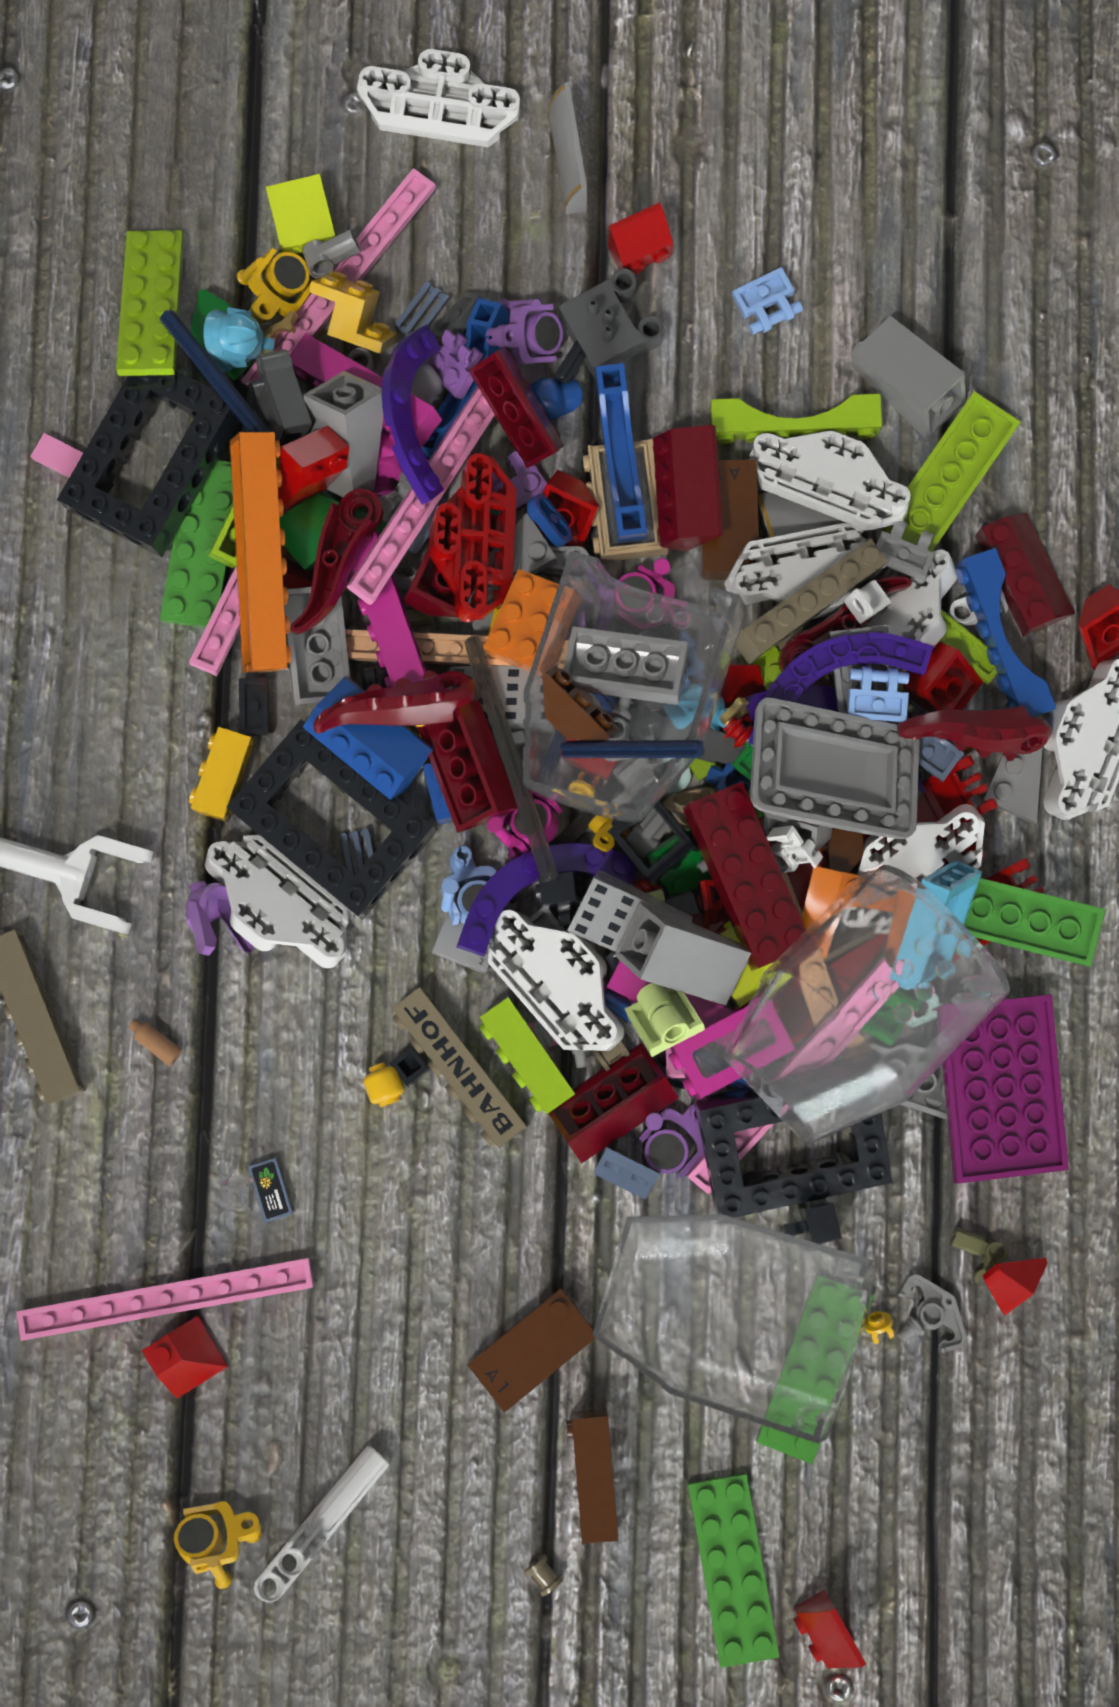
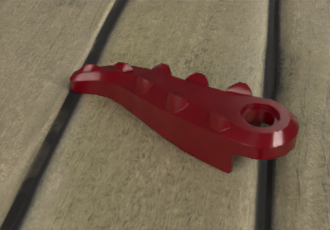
[290,488,384,634]
[778,576,912,673]
[313,670,476,734]
[897,706,1052,761]

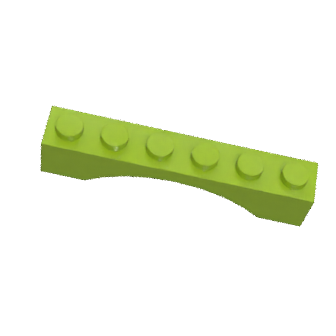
[709,394,882,444]

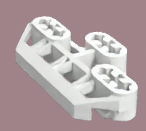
[357,49,520,147]
[749,431,911,531]
[724,523,886,619]
[865,550,957,648]
[1043,659,1119,820]
[836,804,985,935]
[205,835,348,968]
[488,910,624,1051]

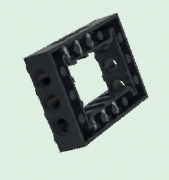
[57,371,239,557]
[226,719,436,921]
[694,1062,893,1221]

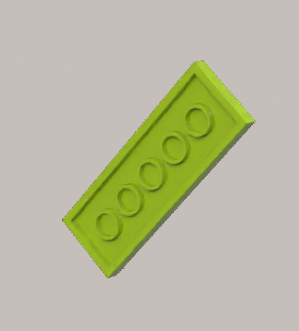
[116,230,184,376]
[879,391,1021,552]

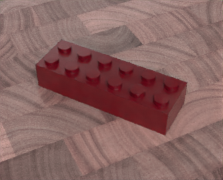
[682,782,813,971]

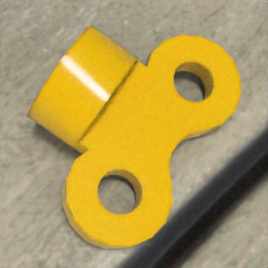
[588,811,633,852]

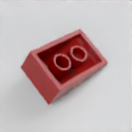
[278,426,349,510]
[793,1589,866,1668]

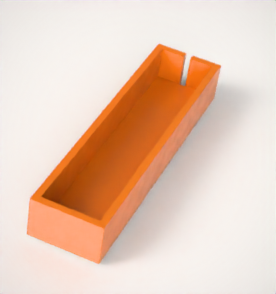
[230,432,291,672]

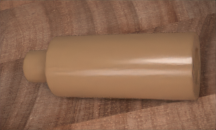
[128,1019,183,1067]

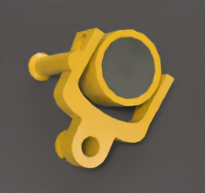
[237,247,313,325]
[174,1501,262,1589]

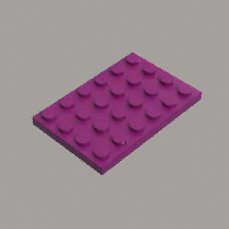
[937,994,1069,1184]

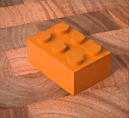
[483,569,578,677]

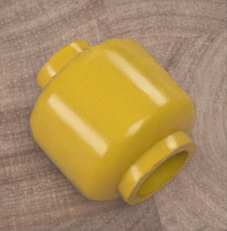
[363,1062,405,1108]

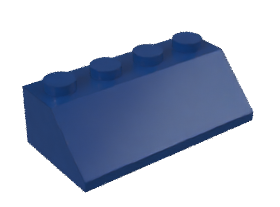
[303,676,434,800]

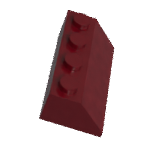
[468,347,564,468]
[653,425,723,551]
[402,495,496,618]
[975,513,1075,637]
[418,700,520,833]
[549,1044,679,1164]

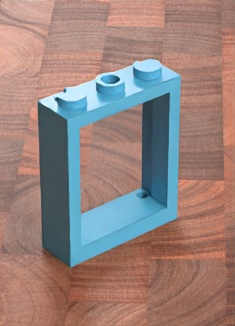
[891,860,982,989]

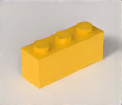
[189,727,255,822]

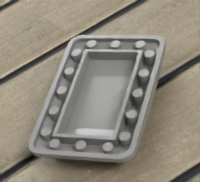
[750,698,919,839]

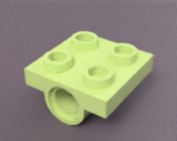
[625,983,705,1057]

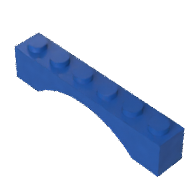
[421,298,510,460]
[595,363,647,543]
[956,548,1056,718]

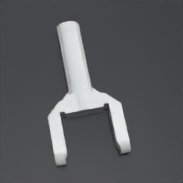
[0,835,154,935]
[254,1446,389,1602]

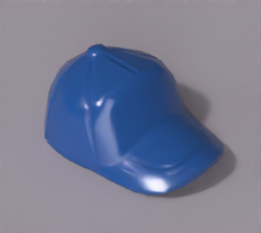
[530,377,583,421]

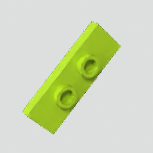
[939,609,997,684]

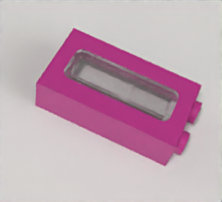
[669,996,795,1100]

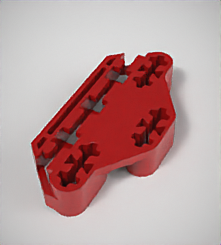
[429,453,517,623]

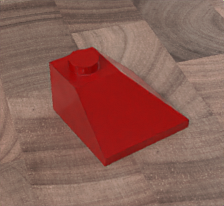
[533,470,600,553]
[1078,584,1119,670]
[141,1315,228,1399]

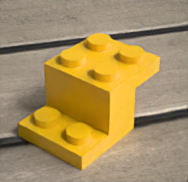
[309,271,397,354]

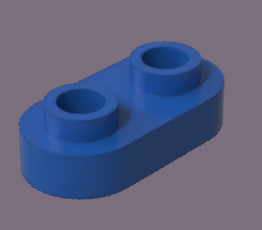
[527,494,572,547]

